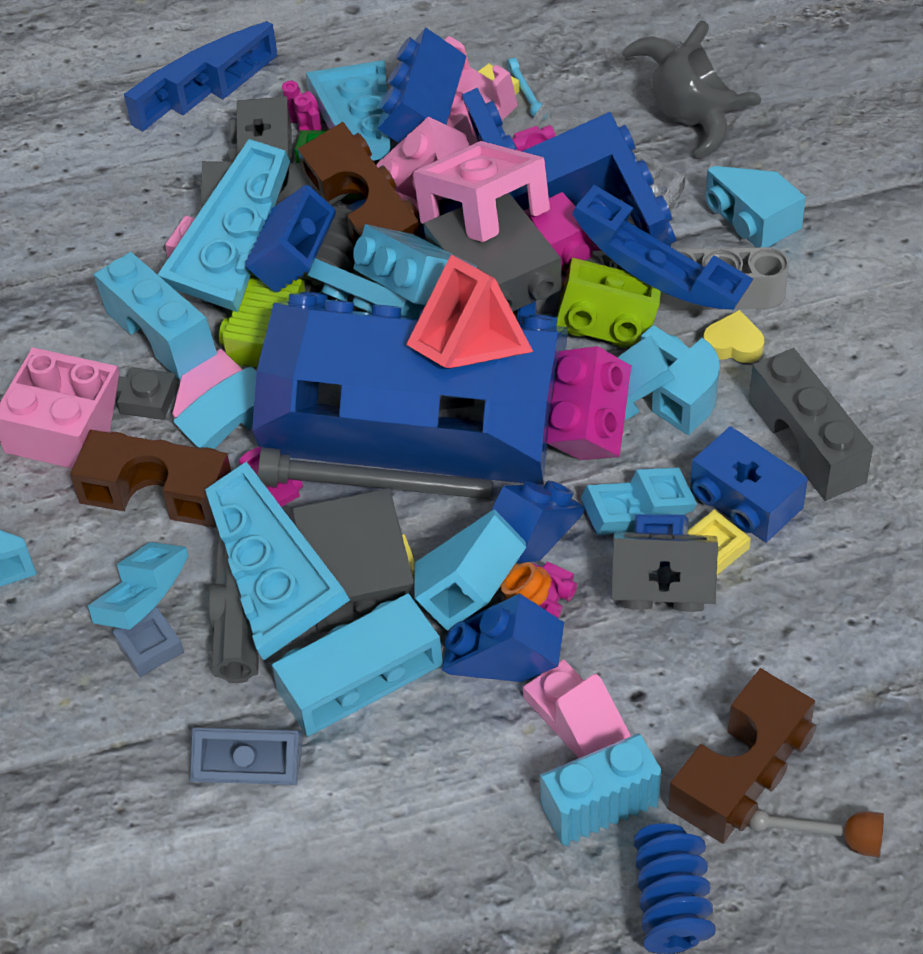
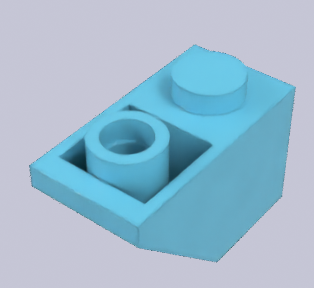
[705,166,806,248]
[414,509,526,631]

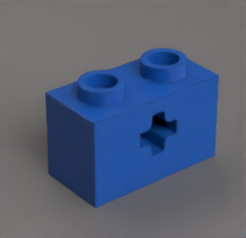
[690,426,808,543]

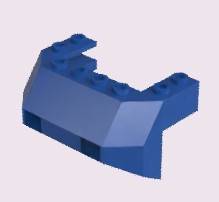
[252,292,568,484]

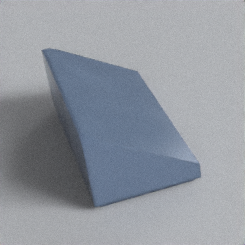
[190,727,303,785]

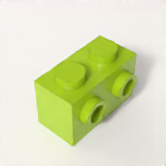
[556,257,661,348]

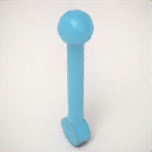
[506,57,546,118]

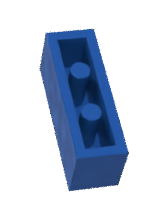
[377,27,467,143]

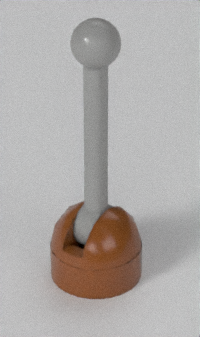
[749,809,884,858]

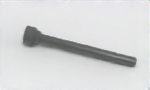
[258,447,494,499]

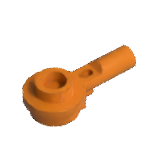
[498,562,552,606]

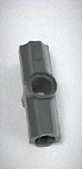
[209,540,259,683]

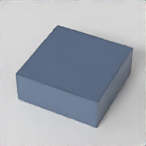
[112,607,184,677]

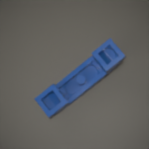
[572,185,753,310]

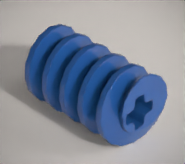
[634,823,716,954]

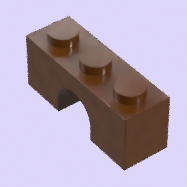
[298,122,420,244]
[70,429,231,528]
[668,668,817,844]

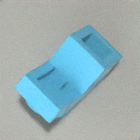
[641,325,720,436]

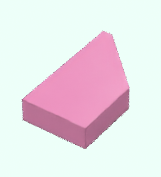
[173,349,242,428]

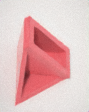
[406,255,533,368]

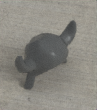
[622,20,761,158]

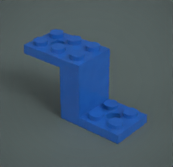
[462,87,676,247]

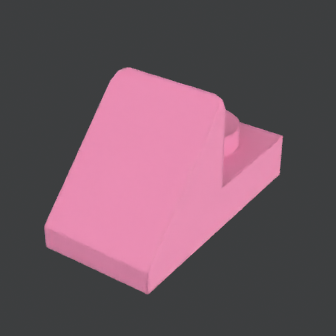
[523,659,631,758]

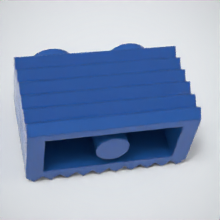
[245,185,336,292]

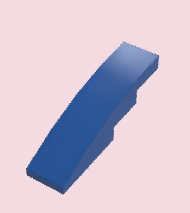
[124,21,278,132]

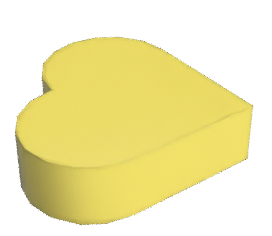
[703,310,765,363]

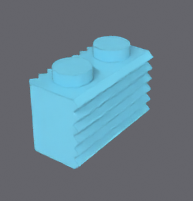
[539,733,661,846]

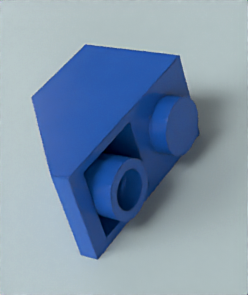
[491,480,585,564]
[442,593,564,682]

